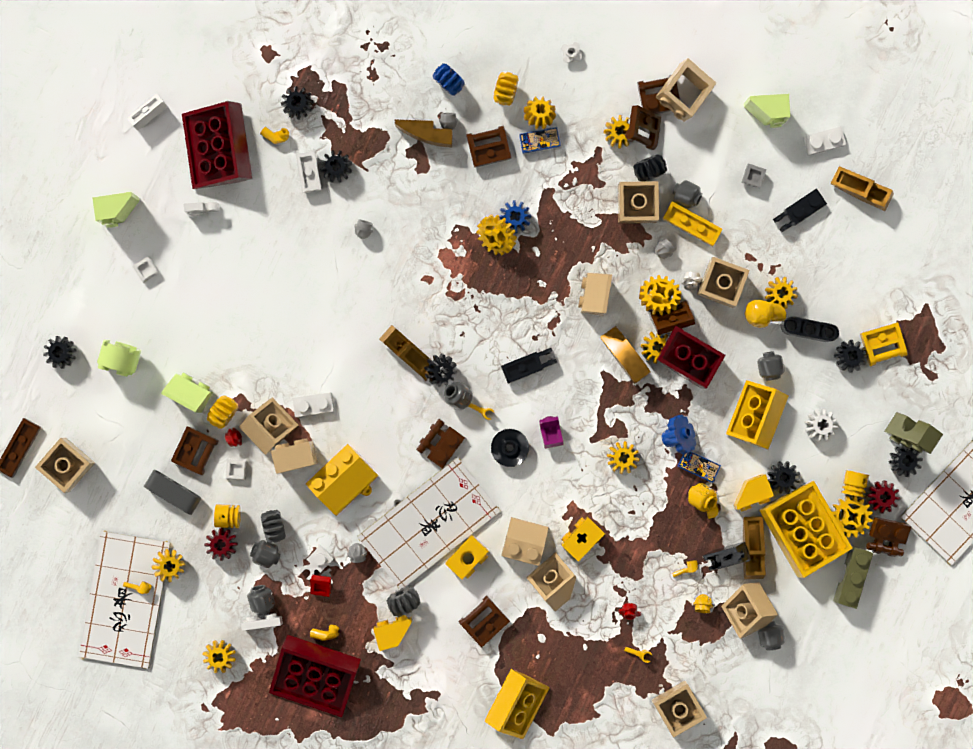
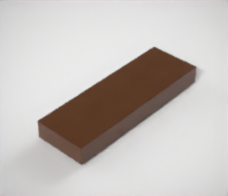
[0,418,41,478]

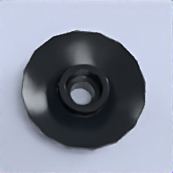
[491,429,529,467]

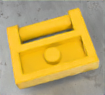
[860,322,907,367]

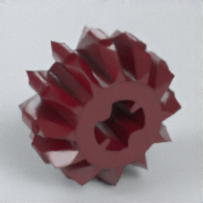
[866,480,900,513]
[204,528,238,561]

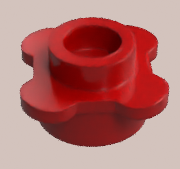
[225,427,242,447]
[618,603,641,620]

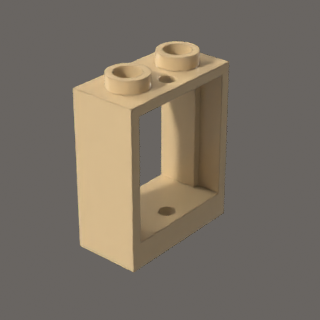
[656,58,716,122]

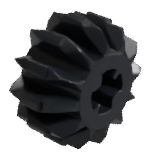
[281,86,314,120]
[320,150,353,183]
[633,154,667,182]
[43,336,77,369]
[834,340,868,373]
[424,353,457,387]
[888,445,923,477]
[767,461,800,494]

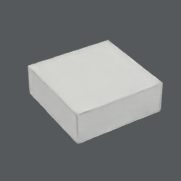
[132,256,160,283]
[225,460,247,480]

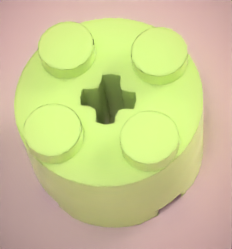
[97,339,142,377]

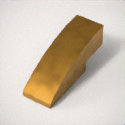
[395,119,453,148]
[831,166,894,211]
[379,325,432,380]
[600,326,651,384]
[743,517,766,579]

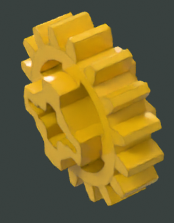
[476,214,517,255]
[639,275,681,315]
[832,496,873,538]

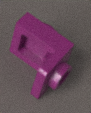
[539,416,564,449]

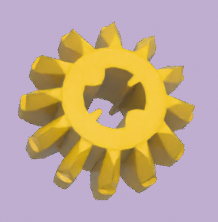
[493,72,519,106]
[523,96,556,130]
[603,115,633,149]
[765,277,798,309]
[640,332,668,364]
[207,395,238,429]
[607,441,640,474]
[151,549,185,582]
[202,640,236,673]

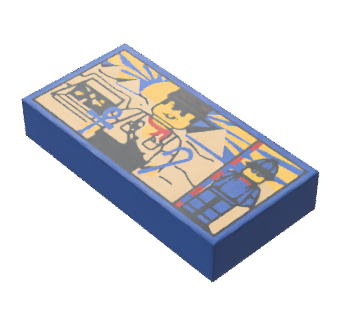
[519,127,561,154]
[677,451,721,483]

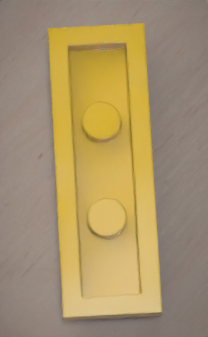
[662,201,722,247]

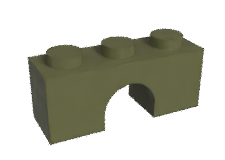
[884,412,943,454]
[833,546,873,609]

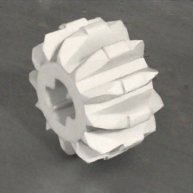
[804,409,838,441]

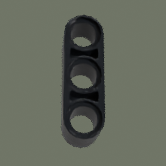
[781,317,839,342]

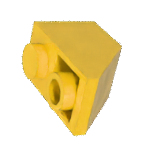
[733,474,774,512]
[373,615,413,651]

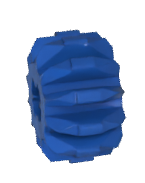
[432,63,465,96]
[499,200,532,234]

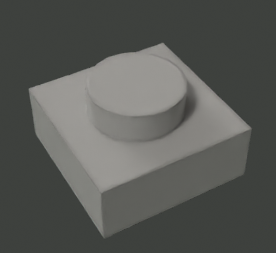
[741,163,767,189]

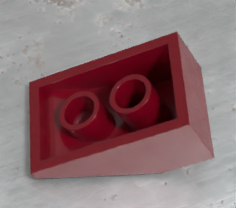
[656,326,726,389]

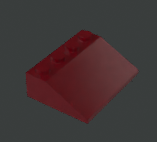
[182,101,252,189]
[269,635,361,717]

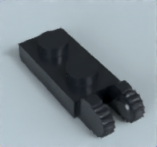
[773,188,827,233]
[501,348,557,384]

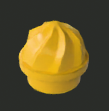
[693,594,713,613]

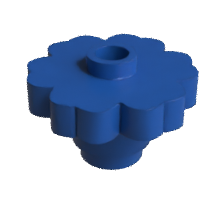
[662,414,696,454]

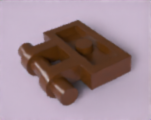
[416,419,465,469]
[866,517,912,557]

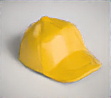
[744,300,786,328]

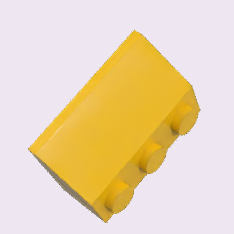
[726,380,789,449]
[306,444,379,516]
[485,669,550,739]

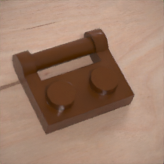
[637,75,681,114]
[625,105,661,150]
[466,125,511,168]
[648,300,695,335]
[171,426,219,476]
[458,595,510,648]

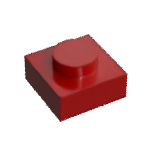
[310,574,331,597]

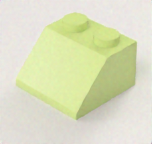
[744,94,790,128]
[92,192,139,228]
[161,373,213,413]

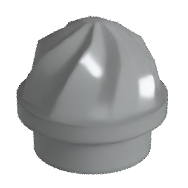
[439,113,458,130]
[354,220,373,239]
[655,239,675,259]
[347,543,367,563]

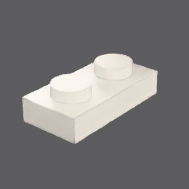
[127,94,167,131]
[803,126,846,156]
[296,151,322,193]
[292,392,334,417]
[241,613,283,631]

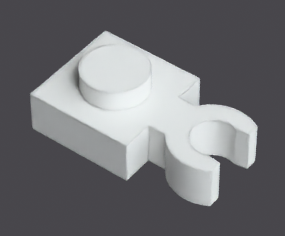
[183,202,219,217]
[299,545,334,580]

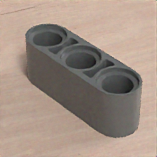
[144,469,202,515]

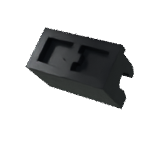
[703,542,751,571]

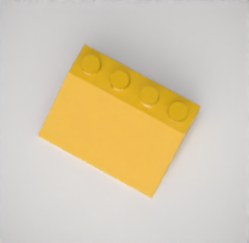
[759,481,853,578]

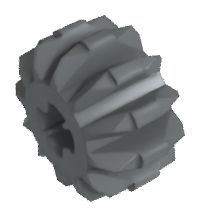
[261,510,286,543]
[386,586,421,617]

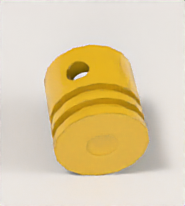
[841,470,869,498]
[214,504,241,529]

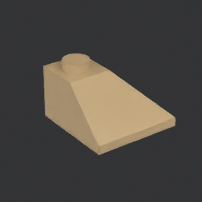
[526,552,576,612]

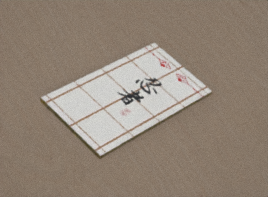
[900,440,973,565]
[357,457,500,589]
[79,531,171,669]

